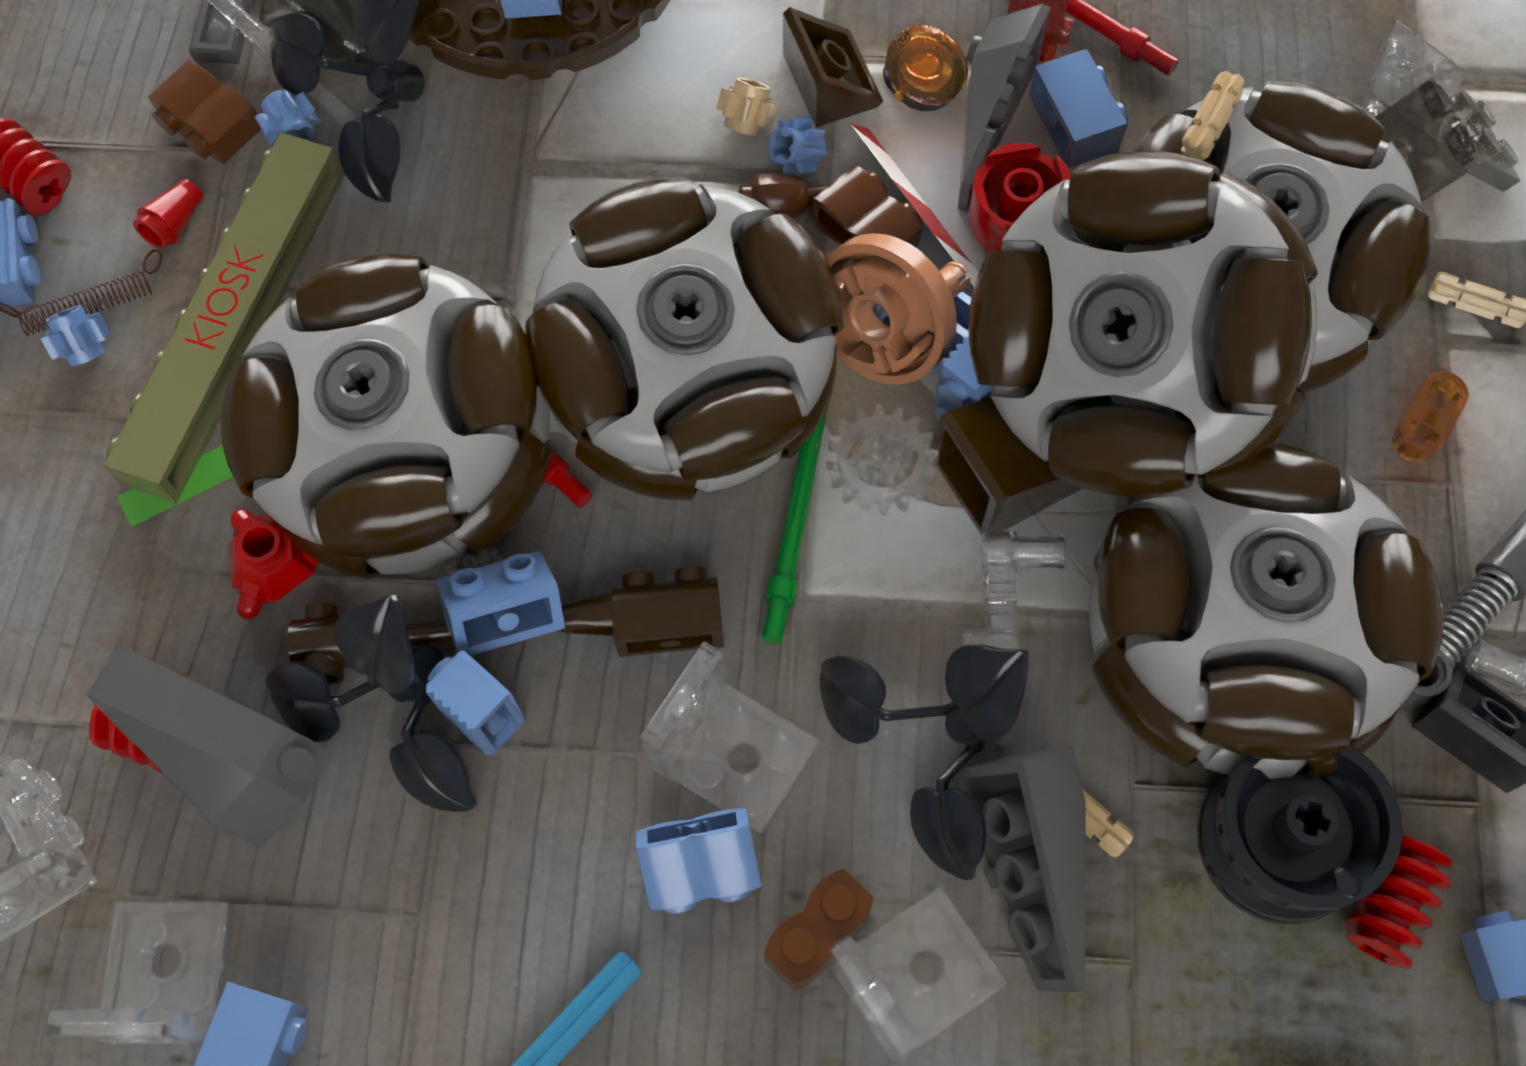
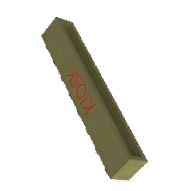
[103,132,345,504]

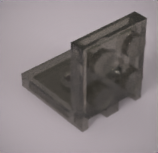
[1374,77,1521,203]

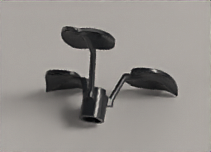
[271,0,424,202]
[265,594,477,812]
[820,644,1029,880]

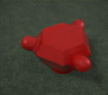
[229,509,319,620]

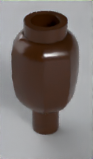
[738,173,826,219]

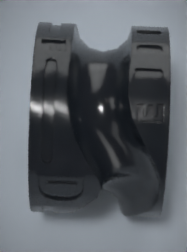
[1197,745,1403,925]

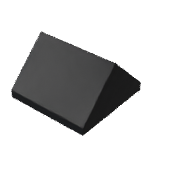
[1411,662,1526,793]

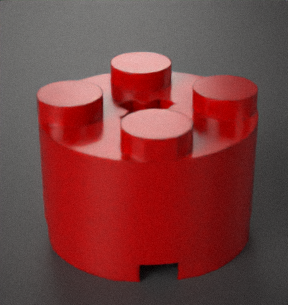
[968,143,1071,254]

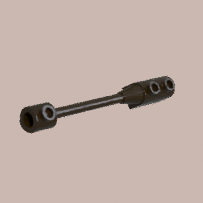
[287,566,724,685]

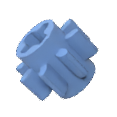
[255,90,320,147]
[767,116,827,177]
[40,305,111,367]

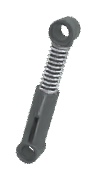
[1399,510,1526,711]

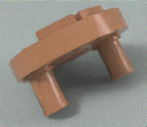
[825,233,971,385]

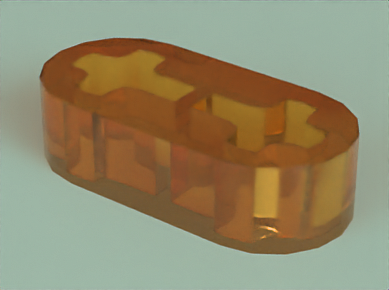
[1392,371,1469,462]

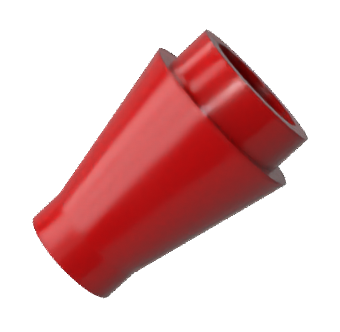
[133,179,204,249]

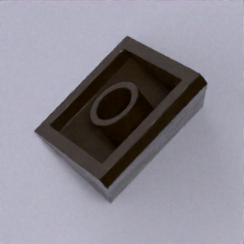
[783,7,884,127]

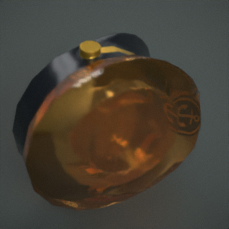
[883,24,968,112]

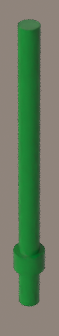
[761,362,837,644]

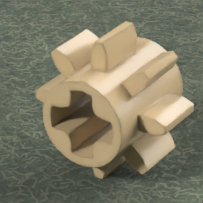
[716,78,778,136]

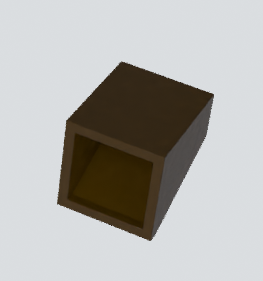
[932,398,1083,541]

